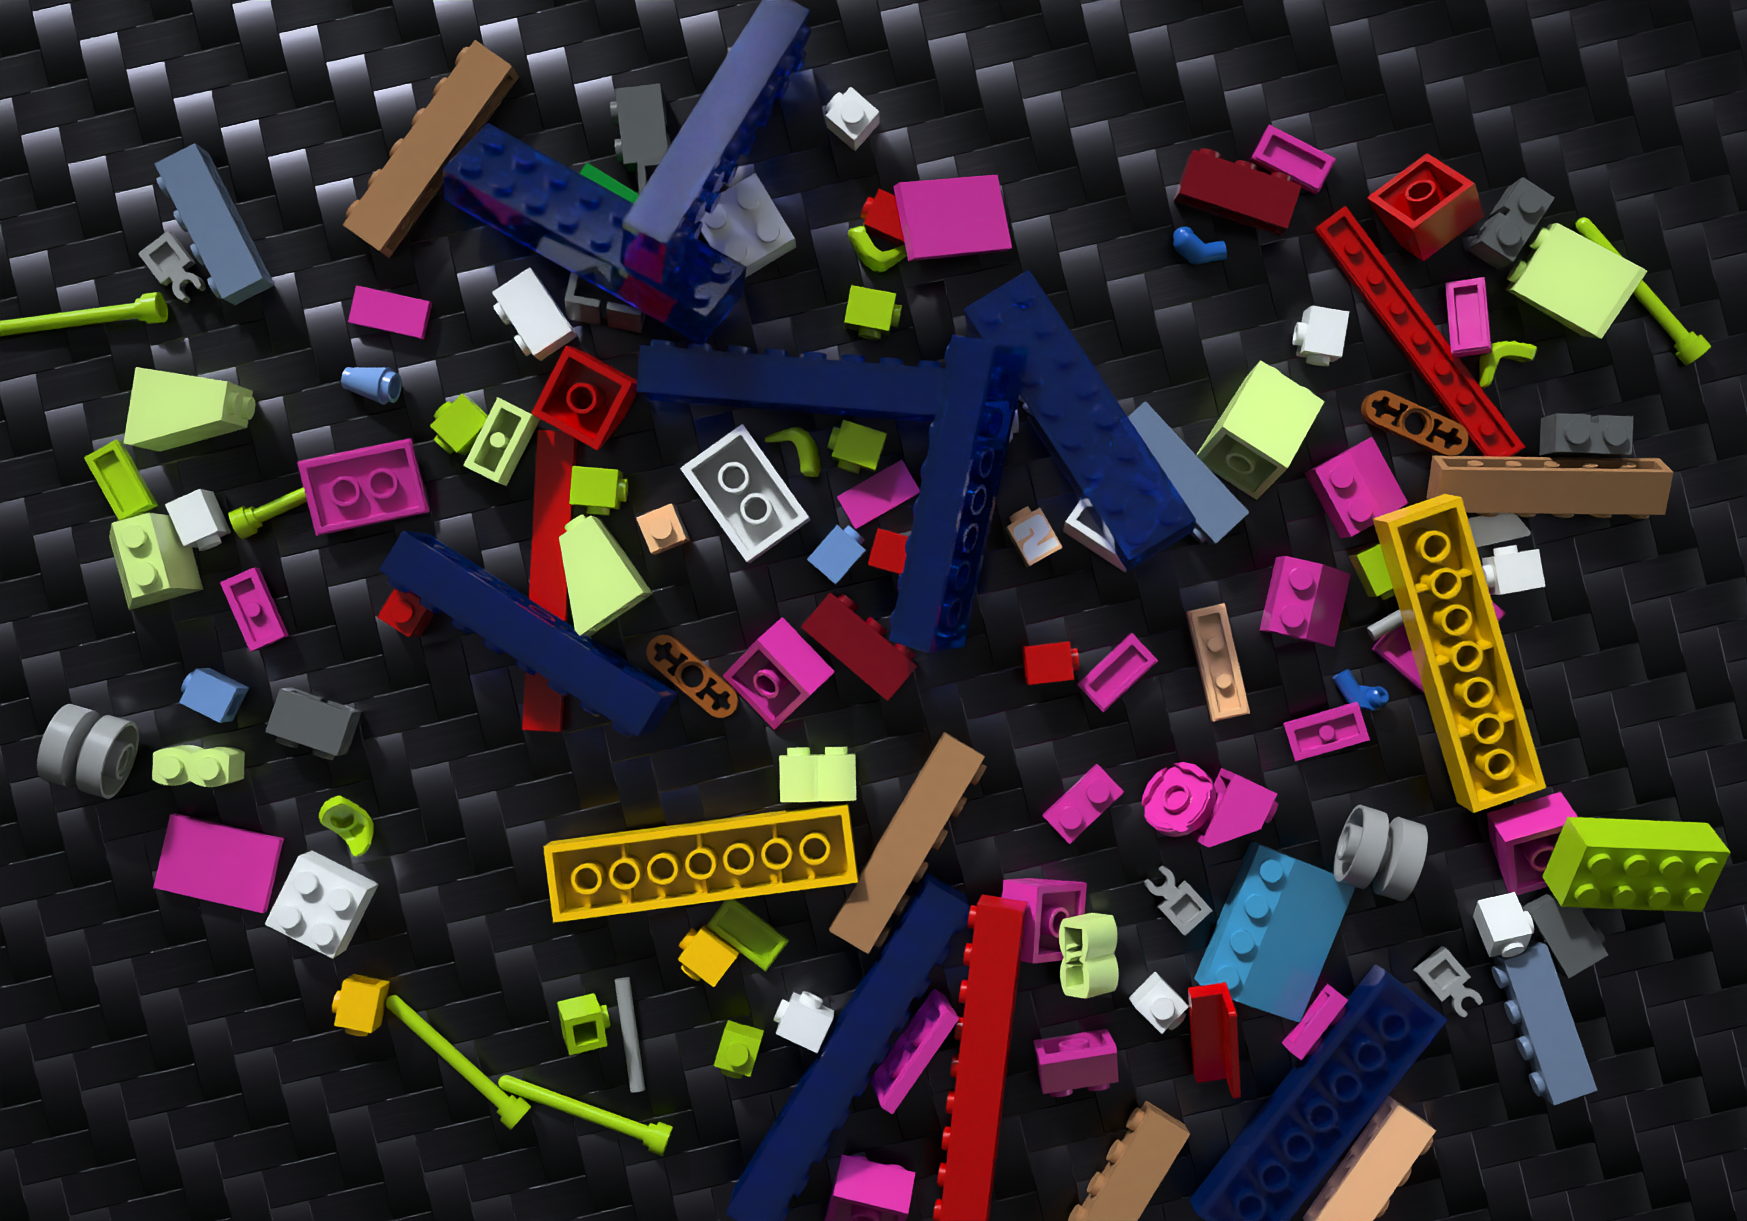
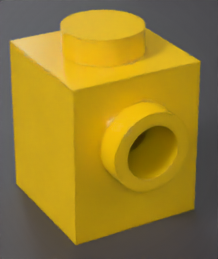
[678,924,739,987]
[332,974,390,1036]

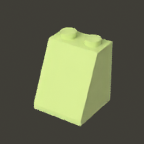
[1506,223,1647,339]
[1196,360,1325,500]
[123,367,255,452]
[109,513,203,609]
[559,514,653,636]

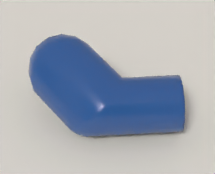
[1173,227,1227,264]
[1332,669,1389,711]

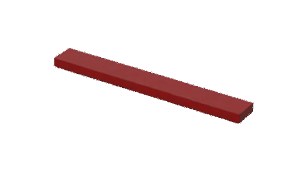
[1313,206,1525,457]
[522,430,577,732]

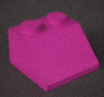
[1305,437,1408,539]
[1260,556,1351,647]
[723,617,835,730]
[1190,768,1278,847]
[1487,792,1578,896]
[1002,878,1087,963]
[1033,1029,1119,1097]
[825,1155,915,1221]

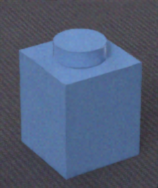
[807,525,866,585]
[179,668,249,723]

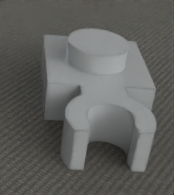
[138,231,206,303]
[1144,866,1213,936]
[1414,946,1483,1018]

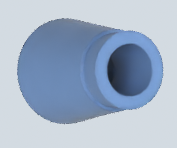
[341,367,402,405]

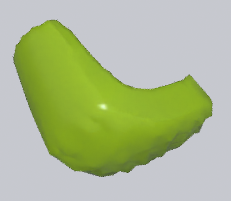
[848,226,907,272]
[1479,341,1537,388]
[765,427,821,477]
[319,796,374,858]

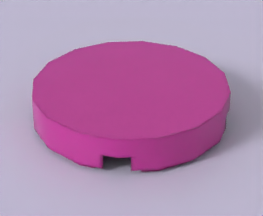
[1142,762,1216,837]

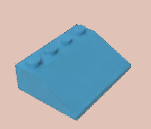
[1194,840,1355,1023]

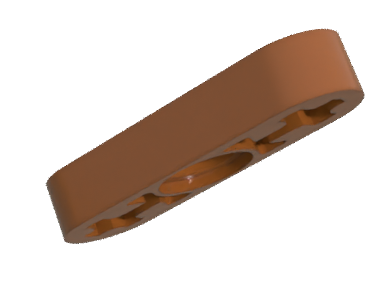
[1361,390,1468,456]
[646,635,739,718]

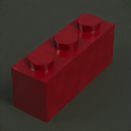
[1173,148,1302,236]
[801,592,917,701]

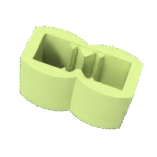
[152,745,245,787]
[779,747,856,802]
[1059,913,1119,999]

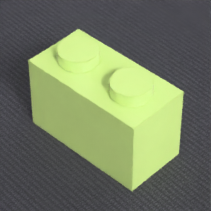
[463,398,540,486]

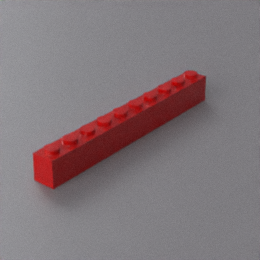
[933,895,1028,1221]

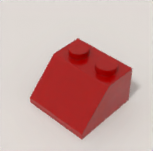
[1367,153,1484,261]
[531,346,643,450]

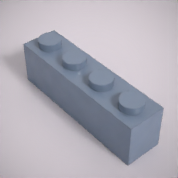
[155,143,275,305]
[1108,401,1249,545]
[1492,939,1598,1105]

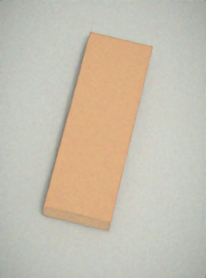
[1186,603,1250,722]

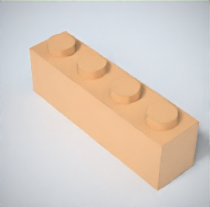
[1303,1095,1436,1221]

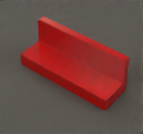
[1188,982,1241,1099]

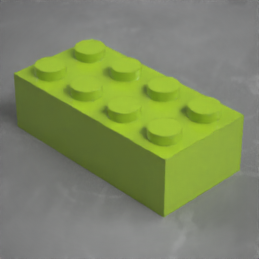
[1542,817,1731,912]

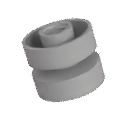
[37,704,139,799]
[1334,805,1428,901]

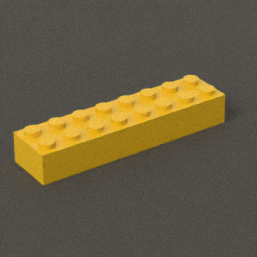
[1373,494,1546,813]
[543,802,858,923]

